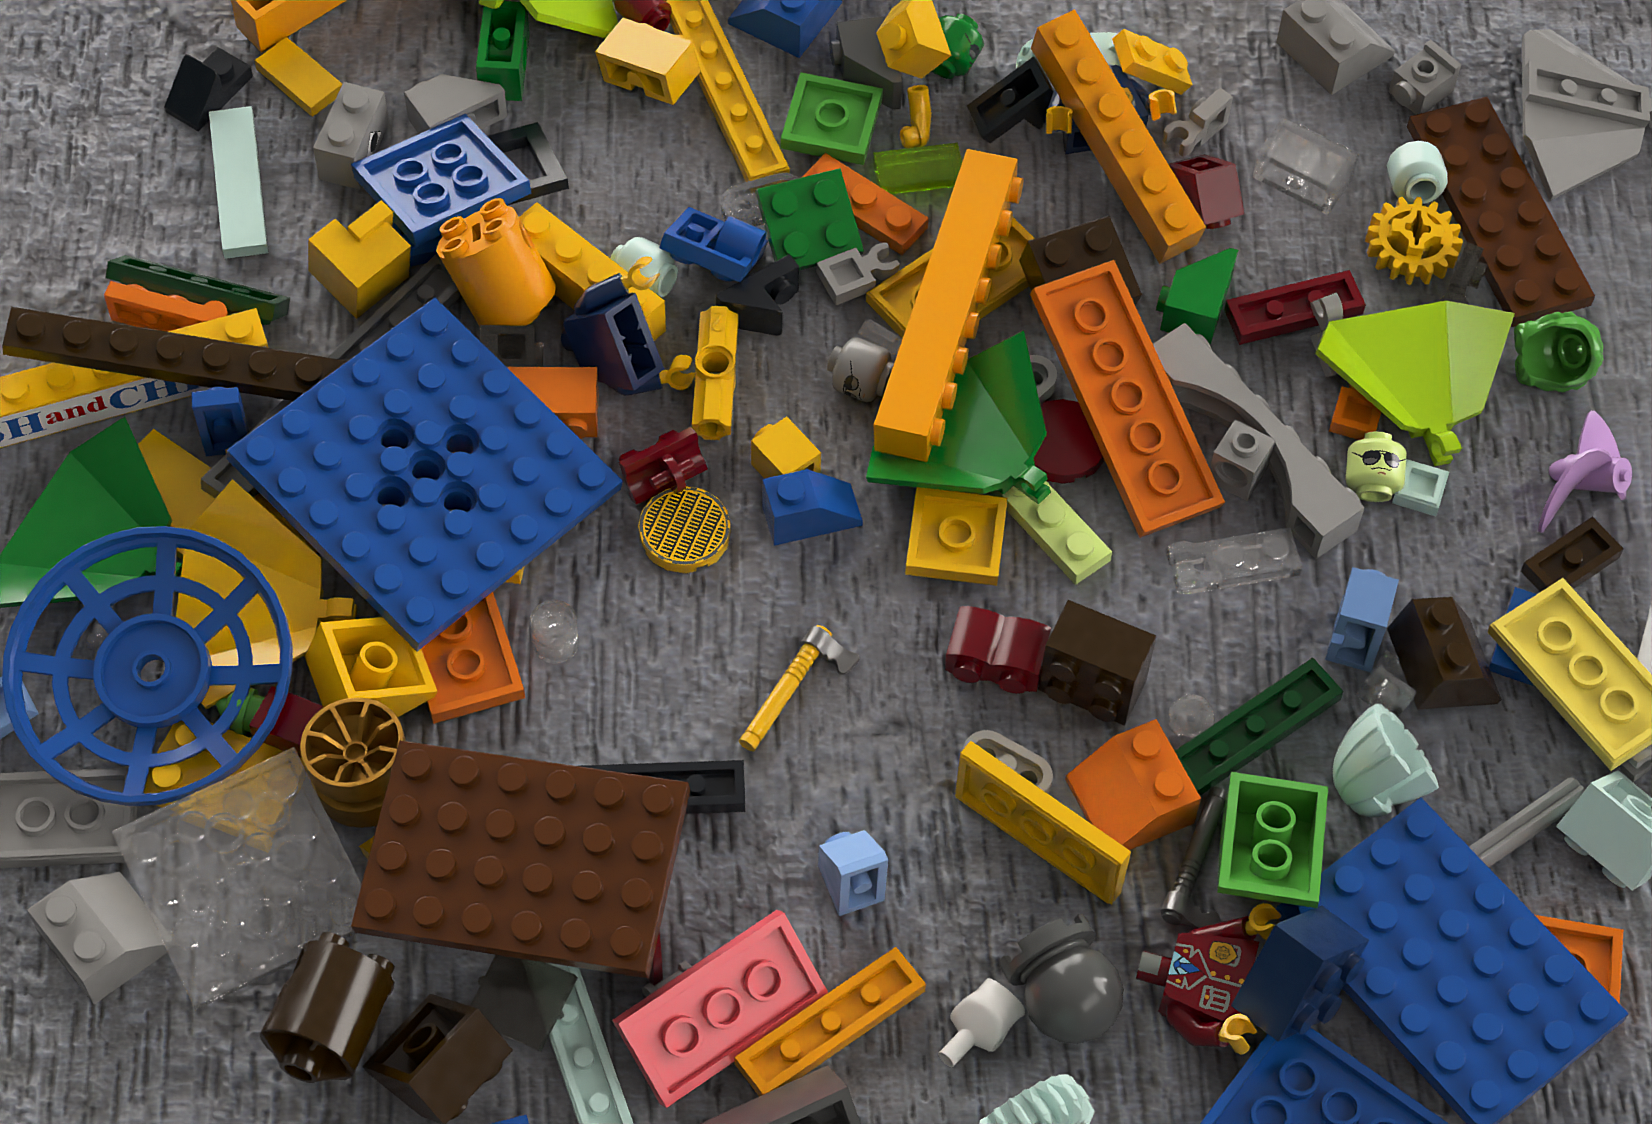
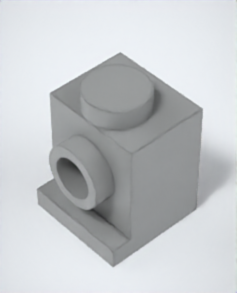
[1389,39,1461,115]

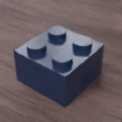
[1231,905,1369,1042]

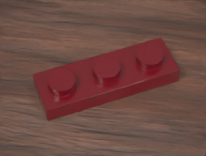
[1224,270,1366,345]

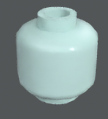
[1387,141,1448,204]
[610,237,678,297]

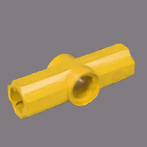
[691,306,739,440]

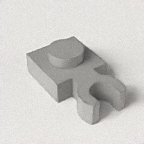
[816,243,900,305]

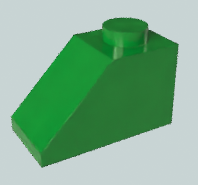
[1156,248,1238,344]

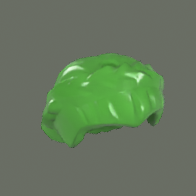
[1514,311,1604,392]

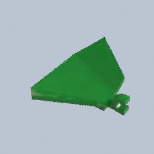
[866,330,1051,504]
[0,416,182,608]

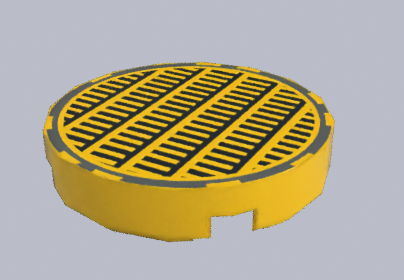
[638,486,731,573]

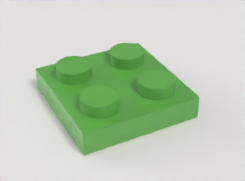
[780,72,883,165]

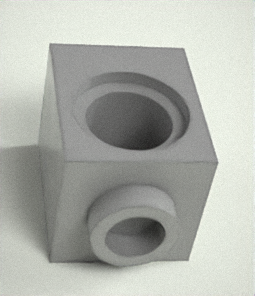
[1210,420,1275,501]

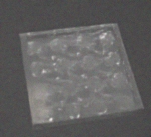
[112,747,361,1011]

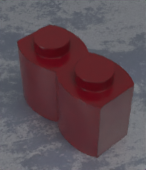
[945,606,1051,694]

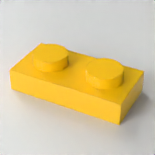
[1112,29,1192,95]

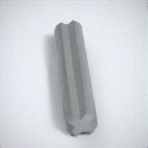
[1469,778,1585,867]

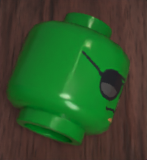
[932,14,984,79]

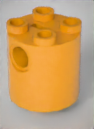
[436,198,557,331]

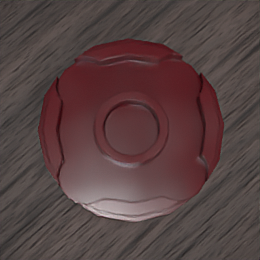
[1034,399,1104,484]

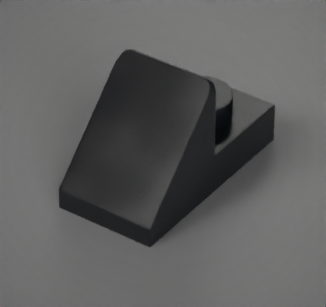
[164,47,253,132]
[967,56,1054,144]
[716,254,799,336]

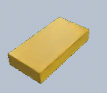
[254,37,342,117]

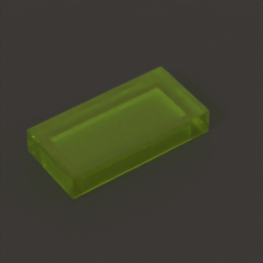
[873,142,962,194]

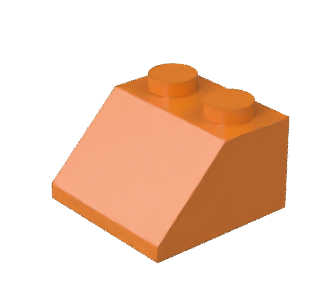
[1065,719,1201,850]

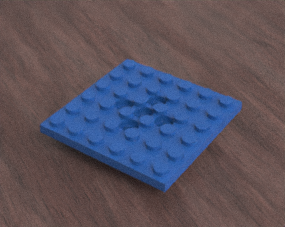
[226,298,623,652]

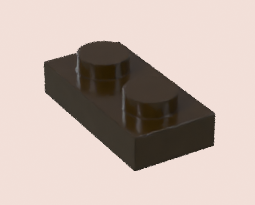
[1521,516,1624,592]

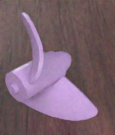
[1538,410,1632,533]

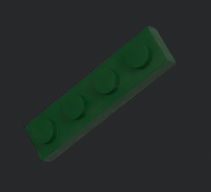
[105,255,290,325]
[1175,658,1344,796]

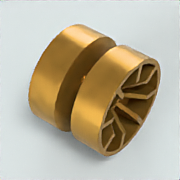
[300,698,406,828]

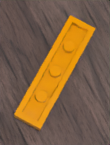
[734,947,926,1096]

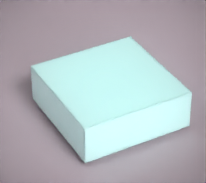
[1392,459,1449,516]

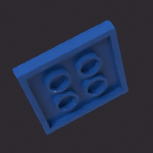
[351,114,531,246]

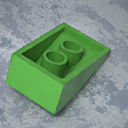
[1217,772,1328,908]

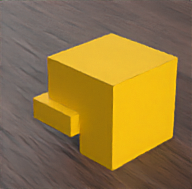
[308,200,411,319]

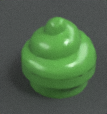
[216,688,265,736]

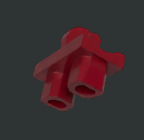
[619,427,708,505]

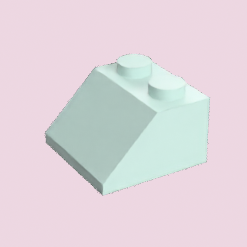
[1556,770,1652,891]

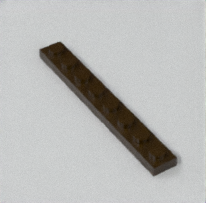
[2,306,347,401]

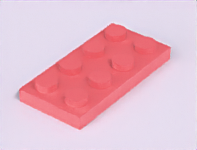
[612,910,828,1108]

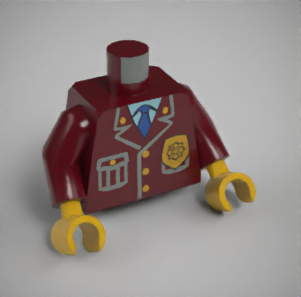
[1136,903,1281,1055]

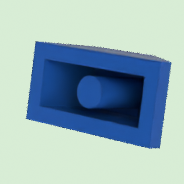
[762,469,863,546]

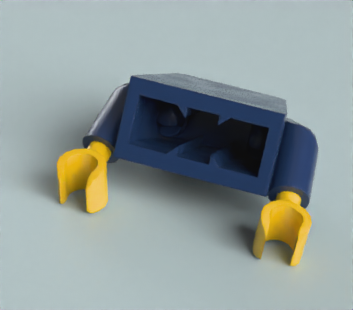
[1043,65,1177,154]
[561,256,695,396]

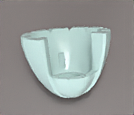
[1332,704,1439,817]

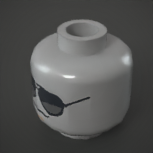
[827,337,894,402]

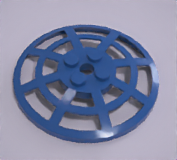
[2,526,293,806]

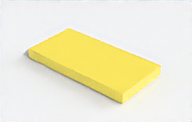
[1488,578,1652,771]

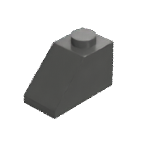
[829,16,902,110]

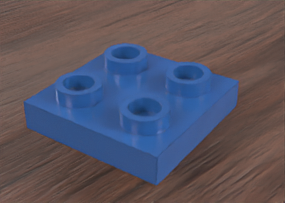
[659,207,768,283]

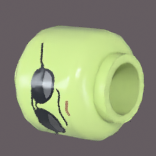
[1346,431,1407,502]

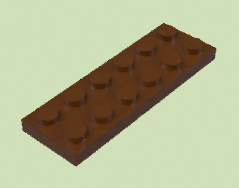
[1407,96,1595,327]

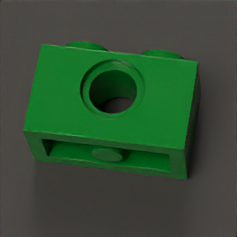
[476,1,530,101]

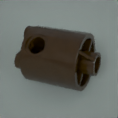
[260,932,395,1083]

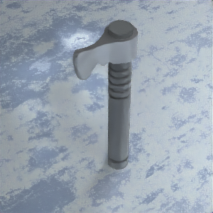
[1160,787,1227,929]

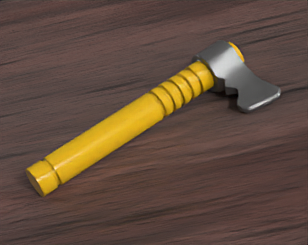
[739,625,860,752]

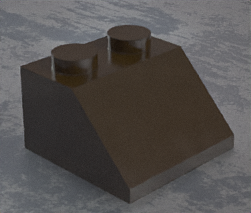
[1387,597,1502,710]
[362,994,513,1124]

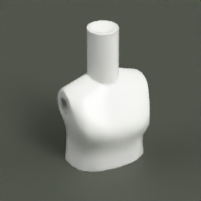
[938,978,1025,1067]

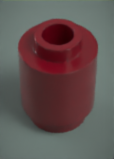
[612,0,672,31]

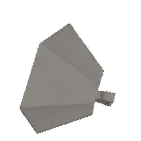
[1522,29,1652,201]

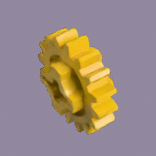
[1365,197,1463,285]

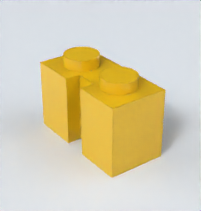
[595,18,701,105]

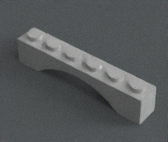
[1153,323,1364,559]

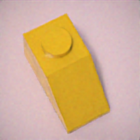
[876,0,952,79]

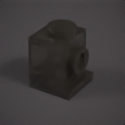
[480,325,543,367]

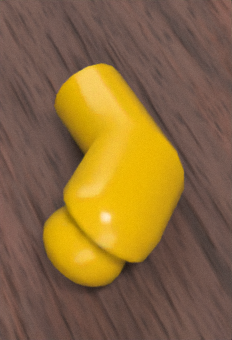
[900,85,932,149]

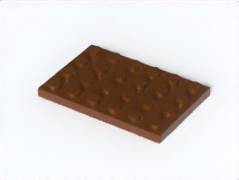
[351,740,691,979]

